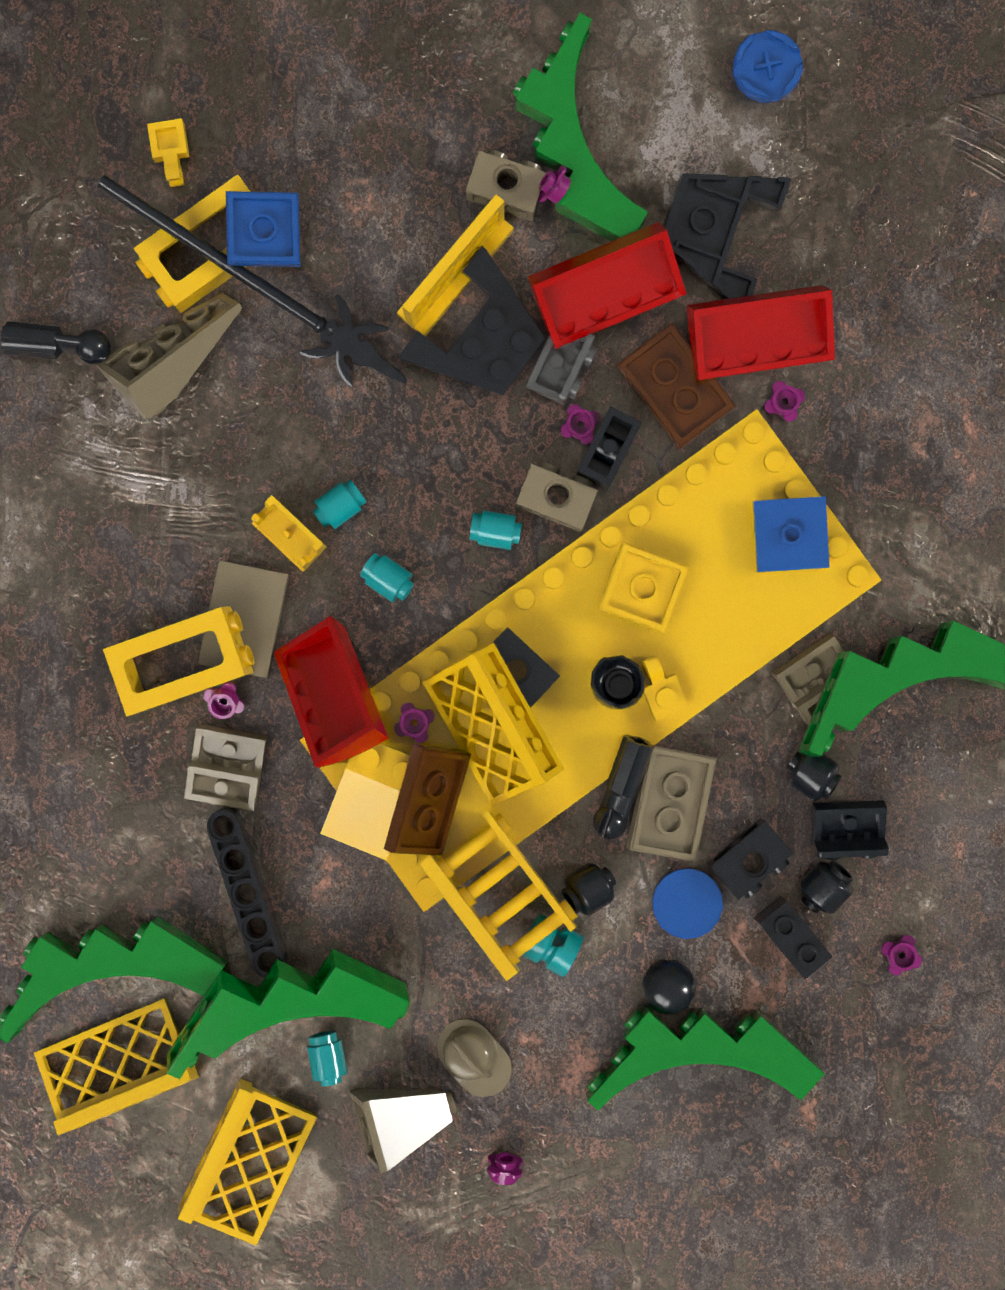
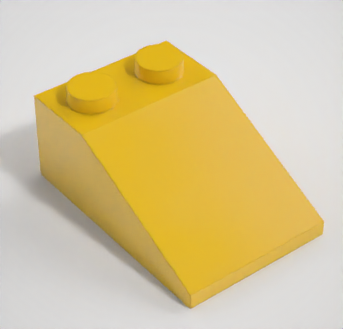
[320,743,410,861]

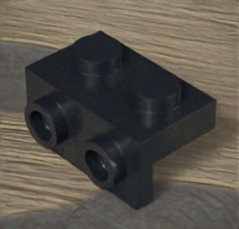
[812,800,889,860]

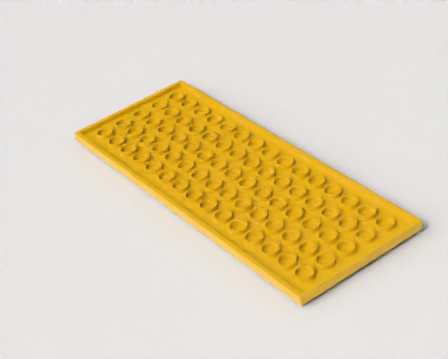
[300,409,881,912]

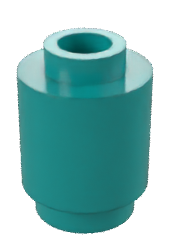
[313,479,367,529]
[469,510,522,550]
[360,553,414,603]
[306,1030,348,1086]

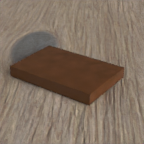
[616,322,736,450]
[384,744,471,855]

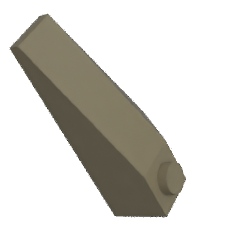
[97,293,242,419]

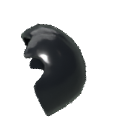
[590,655,645,710]
[642,960,696,1015]

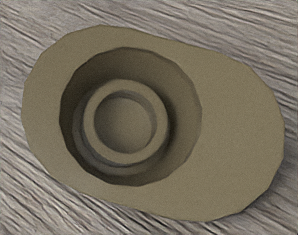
[437,1019,512,1097]

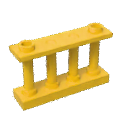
[419,811,578,981]

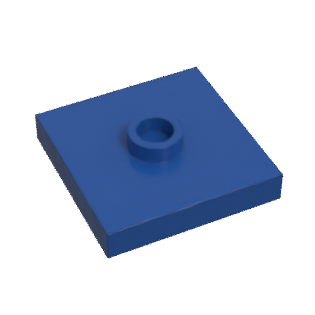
[226,191,300,267]
[753,496,830,572]

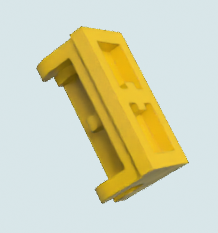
[251,495,327,572]

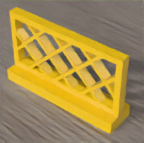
[397,194,514,336]
[423,642,564,806]
[34,998,199,1135]
[178,1078,317,1246]

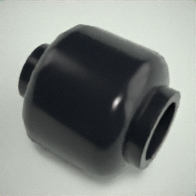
[787,752,842,801]
[800,860,853,914]
[561,862,616,916]

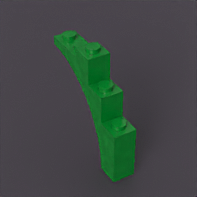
[513,13,648,242]
[0,917,229,1043]
[586,1005,825,1111]

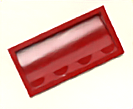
[527,222,686,349]
[687,285,835,380]
[273,616,389,768]

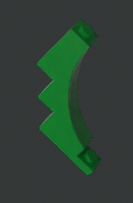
[798,620,1005,757]
[167,948,410,1079]

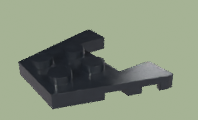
[663,173,791,299]
[398,246,545,396]

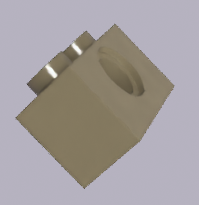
[466,150,546,222]
[516,462,598,533]

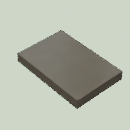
[198,560,290,678]
[626,745,717,862]

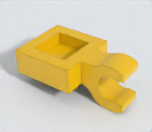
[147,118,190,187]
[641,655,689,721]

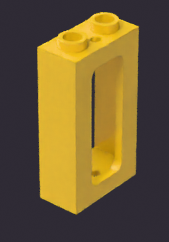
[134,174,250,313]
[103,606,255,717]

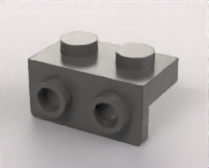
[526,333,598,405]

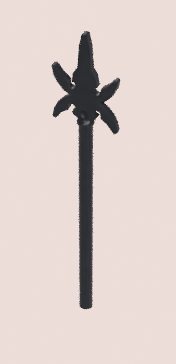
[97,175,407,387]

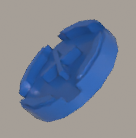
[732,30,803,103]
[651,867,723,939]

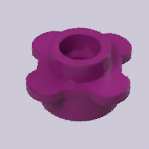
[538,165,571,203]
[764,381,805,422]
[561,404,601,445]
[203,682,245,719]
[394,702,435,743]
[881,935,922,975]
[487,1152,523,1185]

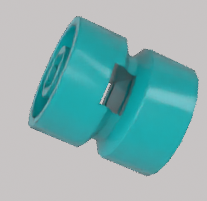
[522,913,584,977]

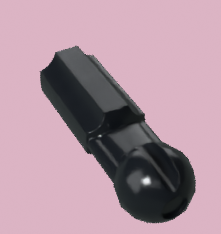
[1,321,111,364]
[593,734,654,840]

